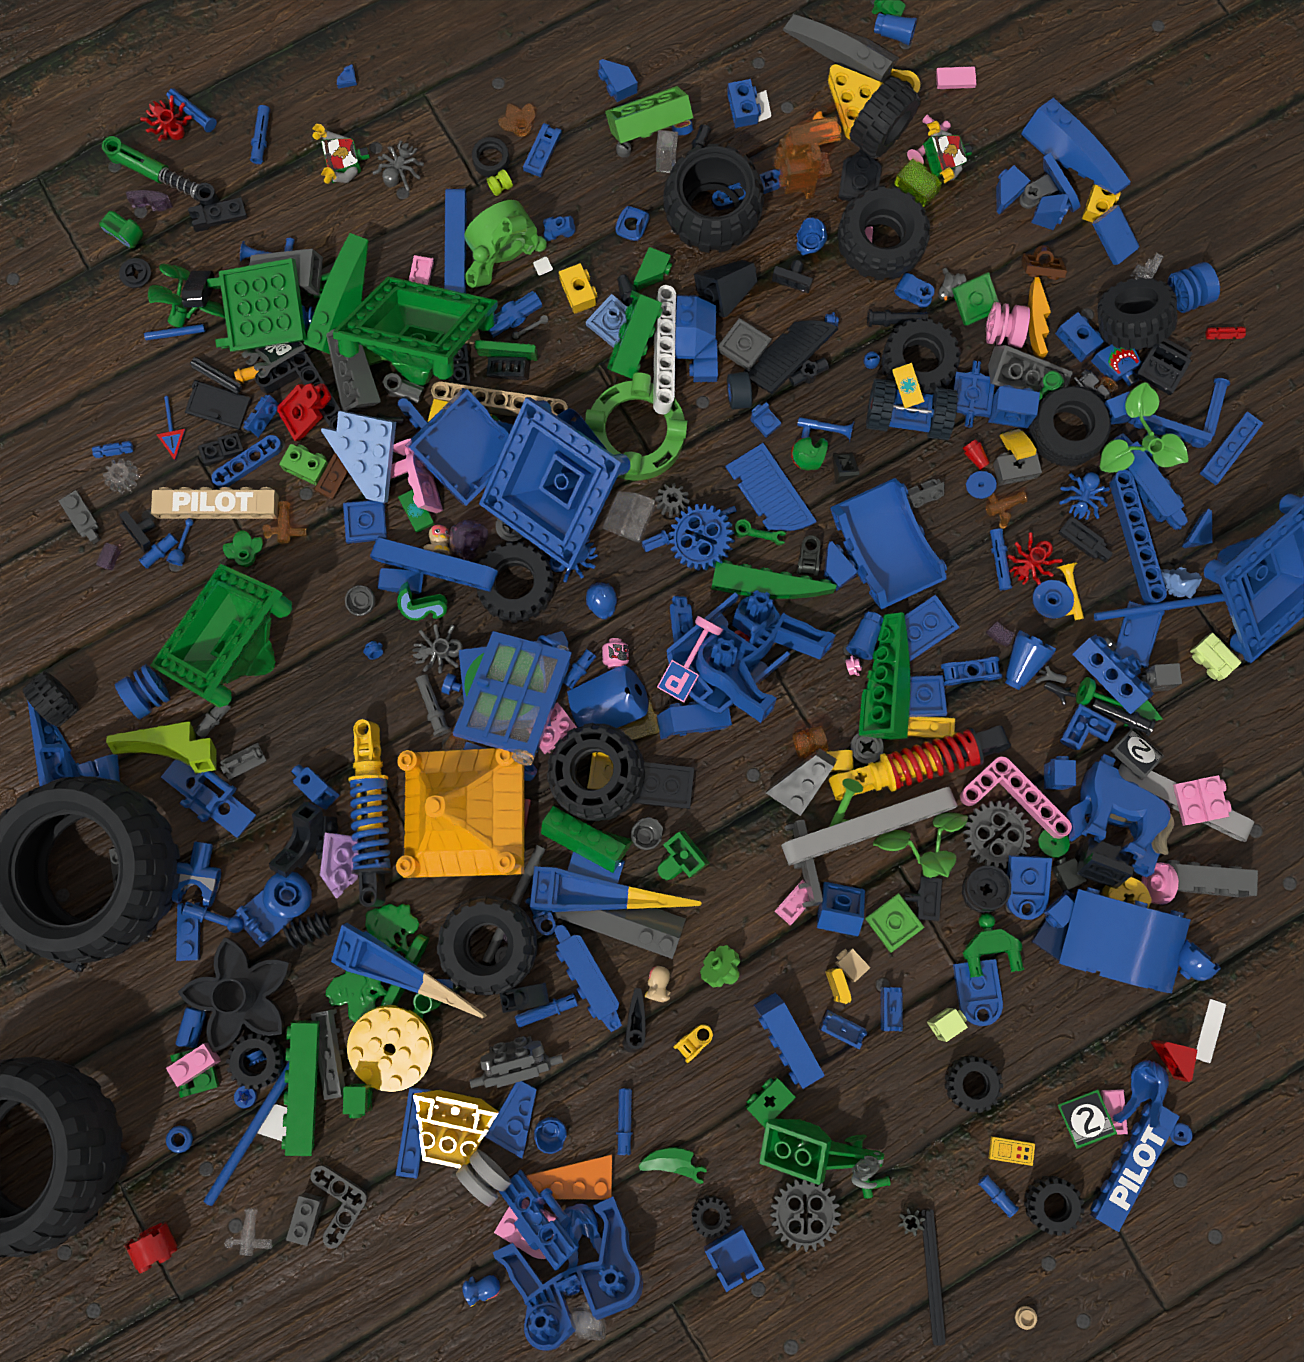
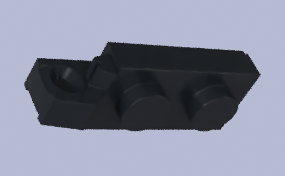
[1058,516,1113,563]

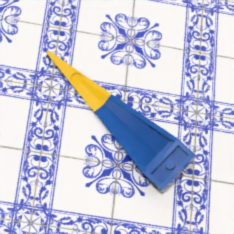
[530,866,702,912]

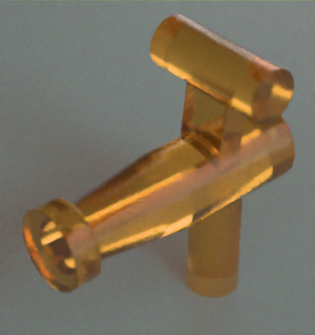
[986,491,1027,529]
[262,501,306,543]

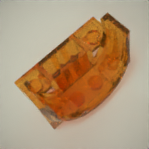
[774,117,841,199]

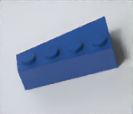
[754,992,825,1089]

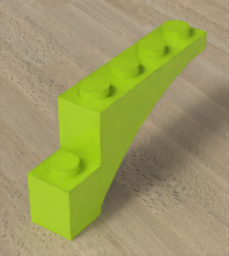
[106,722,216,774]

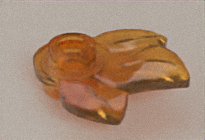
[498,103,535,137]

